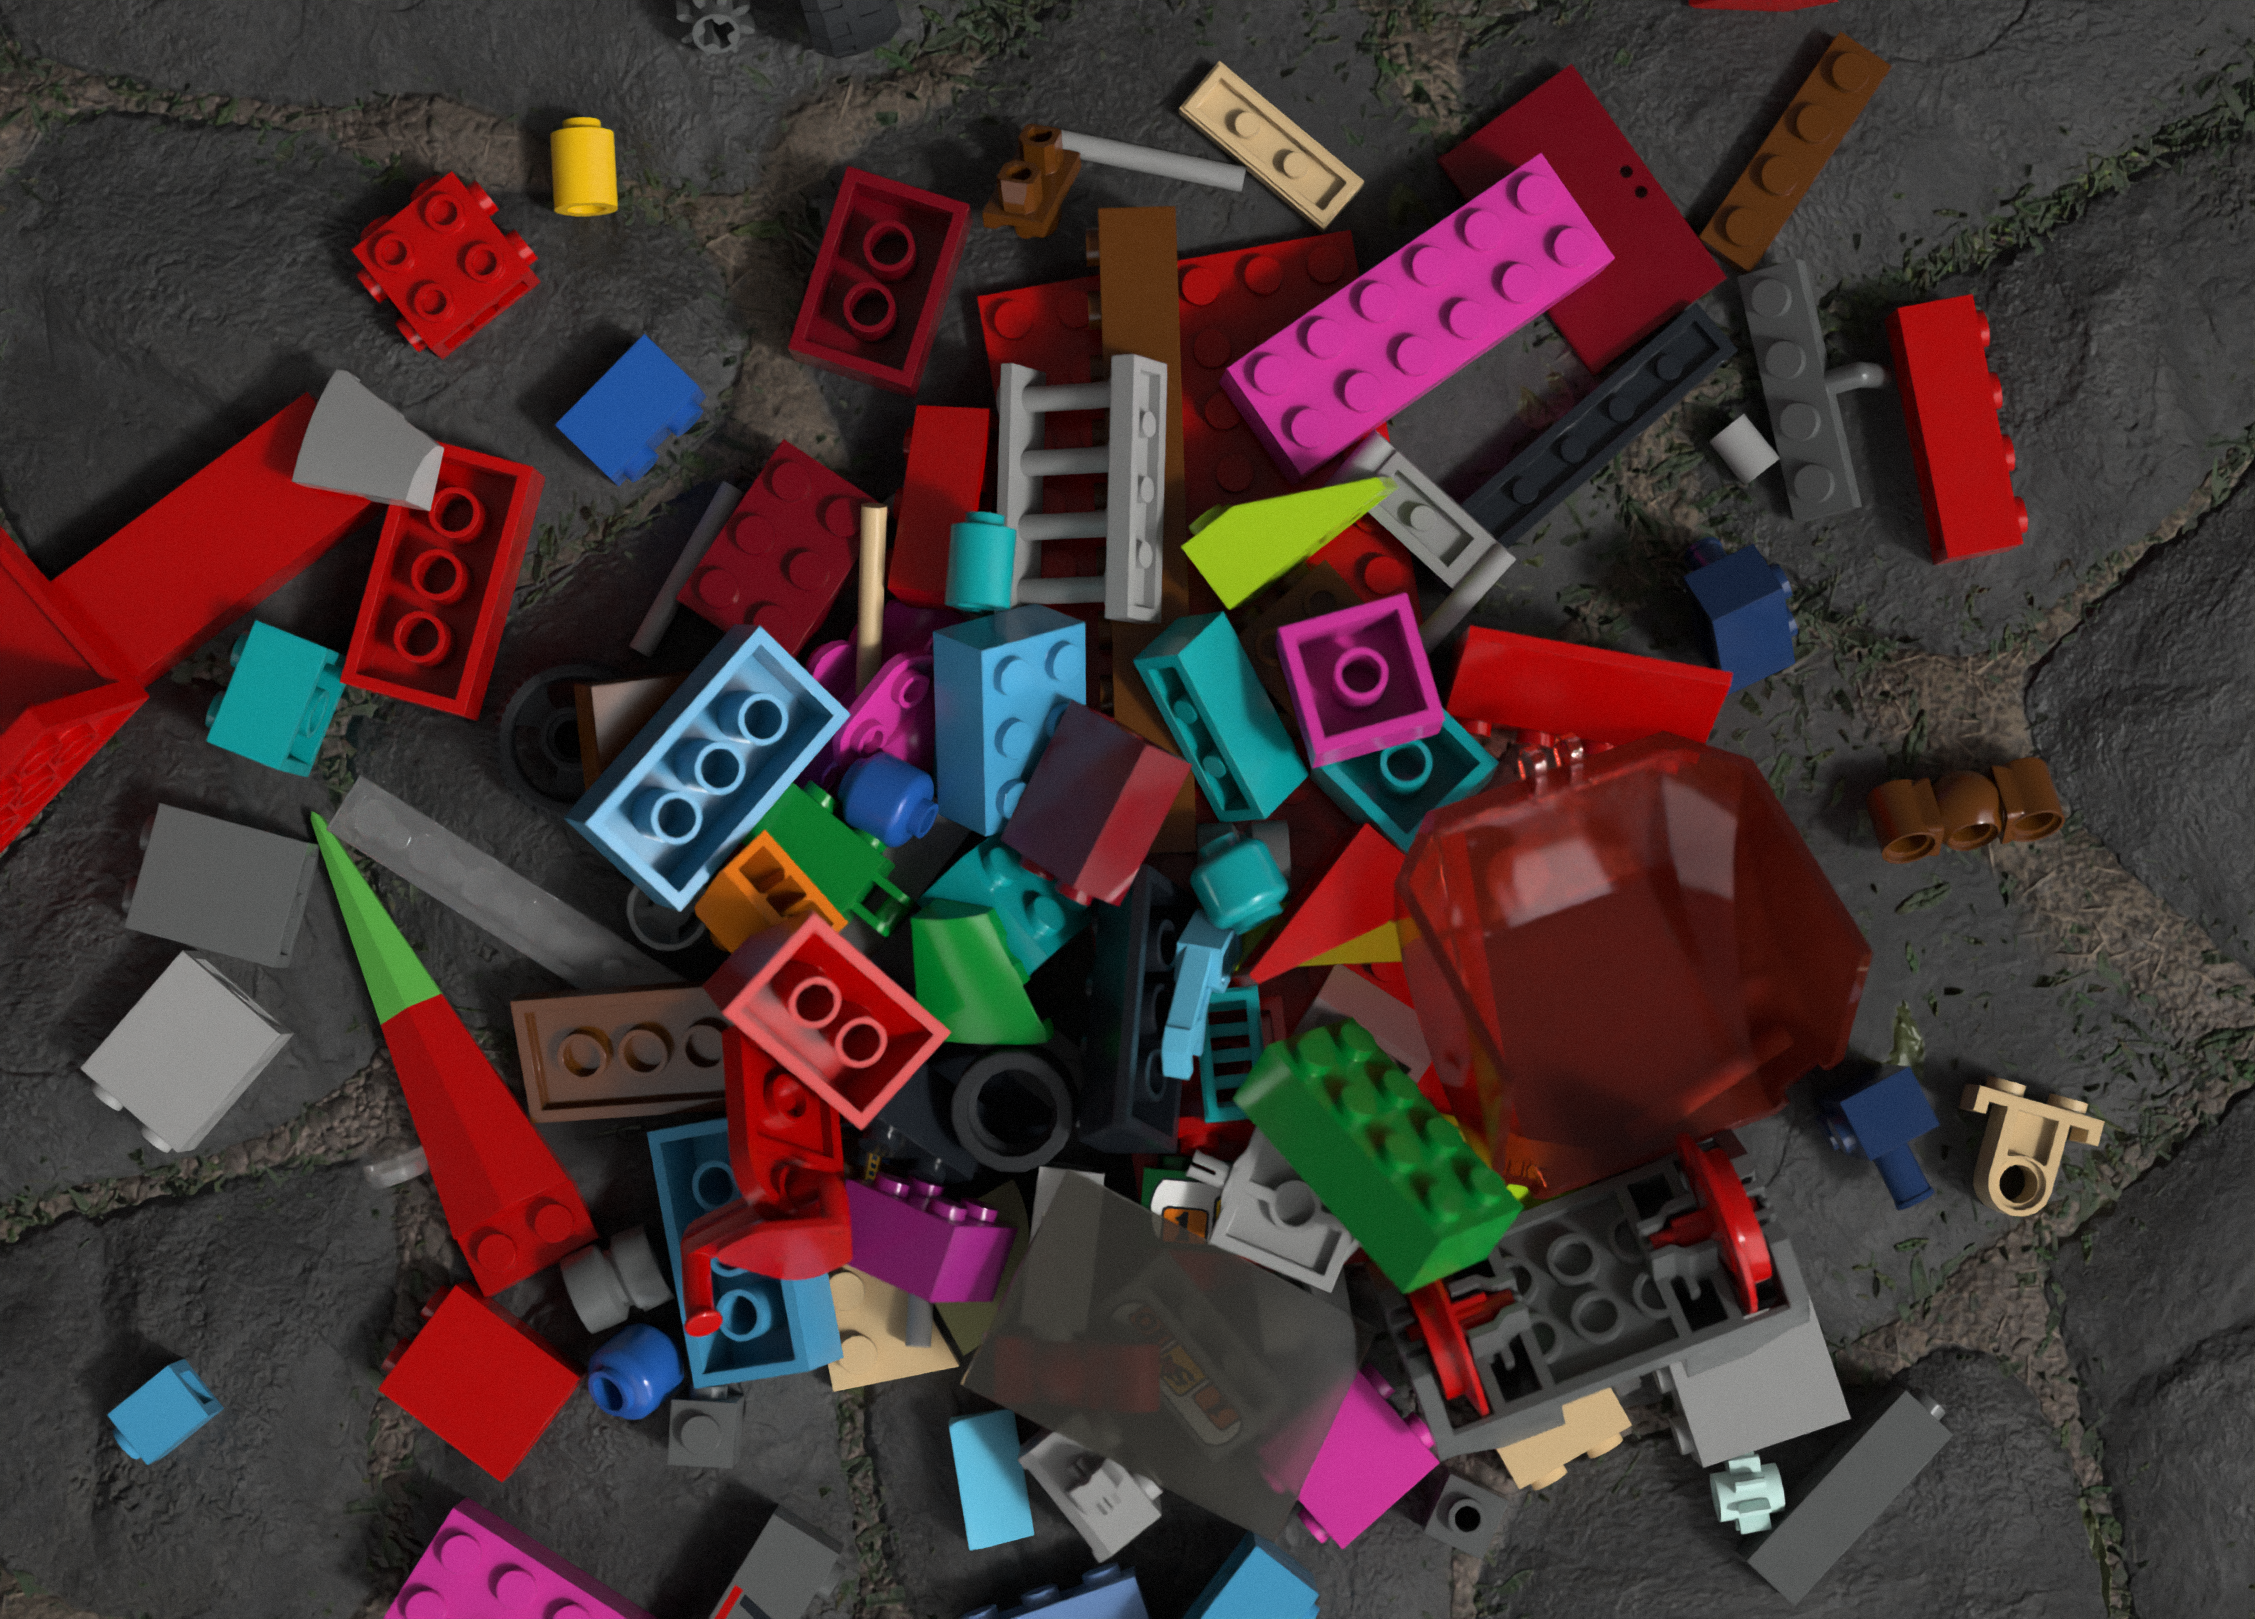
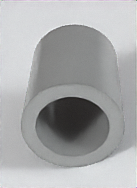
[1709,414,1780,486]

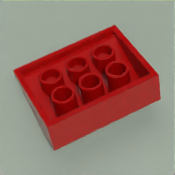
[1441,626,1733,772]

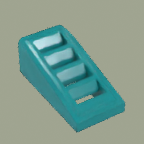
[1199,985,1264,1123]

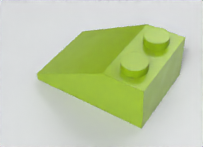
[1181,477,1400,610]

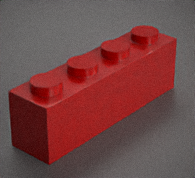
[1884,294,2028,566]

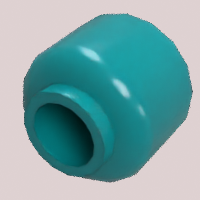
[1190,832,1288,935]

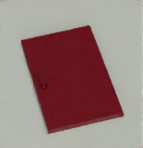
[1437,63,1727,376]

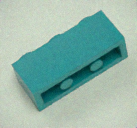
[1133,611,1309,822]

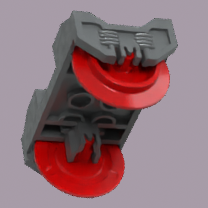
[1366,1128,1810,1462]

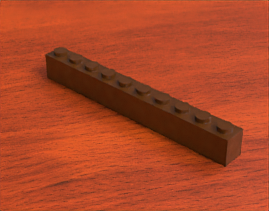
[1086,206,1197,855]

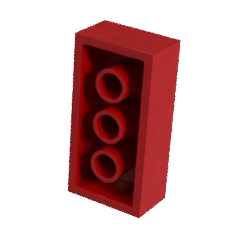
[340,441,546,721]

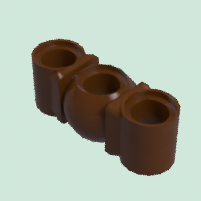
[1865,757,2065,864]

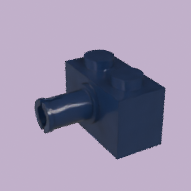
[1683,537,1798,696]
[1815,1063,1940,1211]

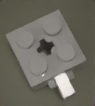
[1017,1407,1163,1563]

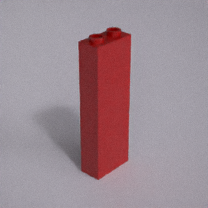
[50,392,389,689]

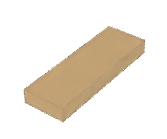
[1178,61,1365,233]

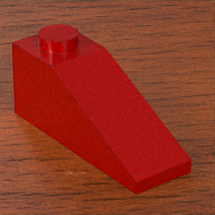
[1230,823,1425,987]

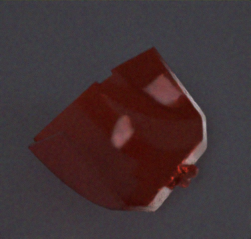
[1394,731,1873,1200]

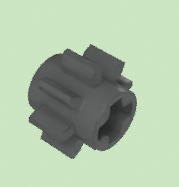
[675,0,755,56]

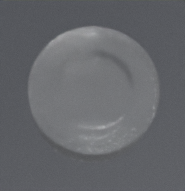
[361,1144,429,1190]

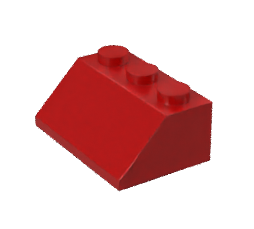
[702,909,951,1131]

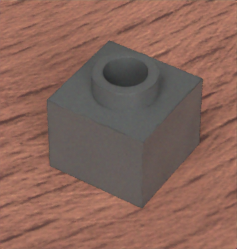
[1419,1467,1509,1560]

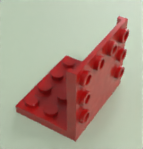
[0,526,150,854]

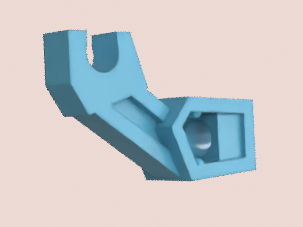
[1162,909,1242,1080]

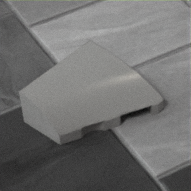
[292,369,444,511]

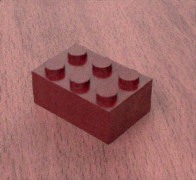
[788,166,973,399]
[675,439,894,663]

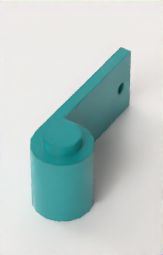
[944,512,1017,617]

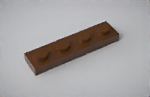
[1698,31,1892,275]

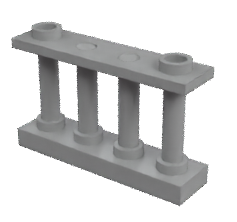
[994,354,1167,624]

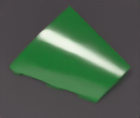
[911,898,1054,1045]

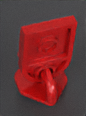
[680,1025,853,1337]

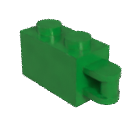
[741,780,917,938]

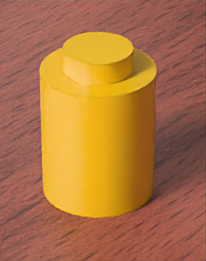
[550,117,618,216]

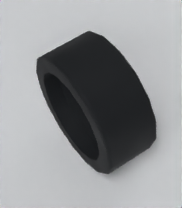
[951,1044,1078,1172]

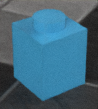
[107,1359,224,1465]

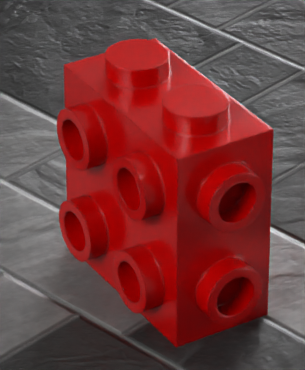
[352,171,541,360]

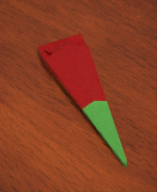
[310,811,604,1298]

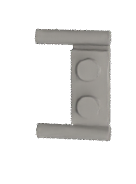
[1322,429,1516,654]

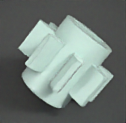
[1710,1451,1785,1535]

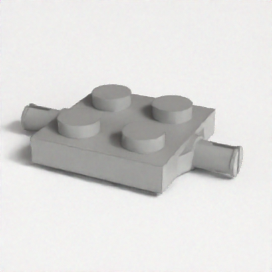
[1186,1125,1362,1293]

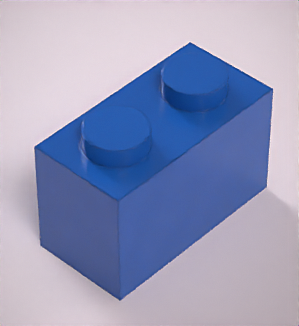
[555,334,706,487]

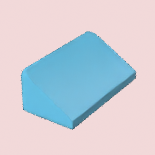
[949,1407,1035,1551]

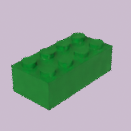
[1233,1017,1524,1294]

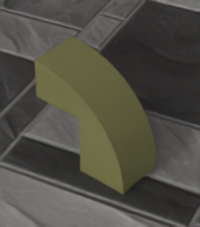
[934,1175,1031,1356]

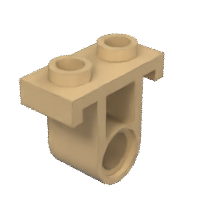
[1959,1076,2105,1217]

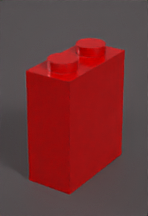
[377,1280,588,1483]

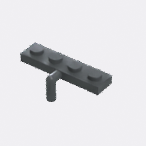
[1738,259,1892,523]

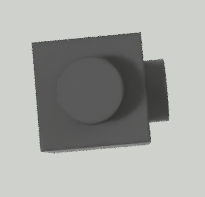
[667,1383,745,1469]

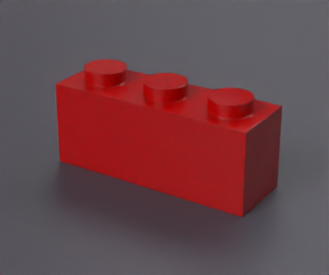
[885,405,999,611]

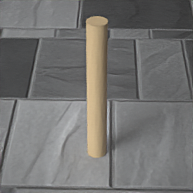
[855,503,887,696]

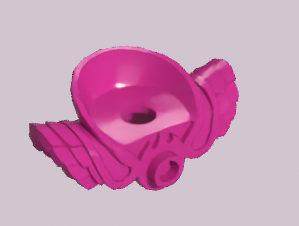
[793,599,968,800]

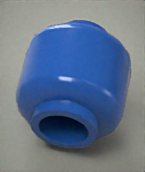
[837,752,939,848]
[588,1323,684,1420]

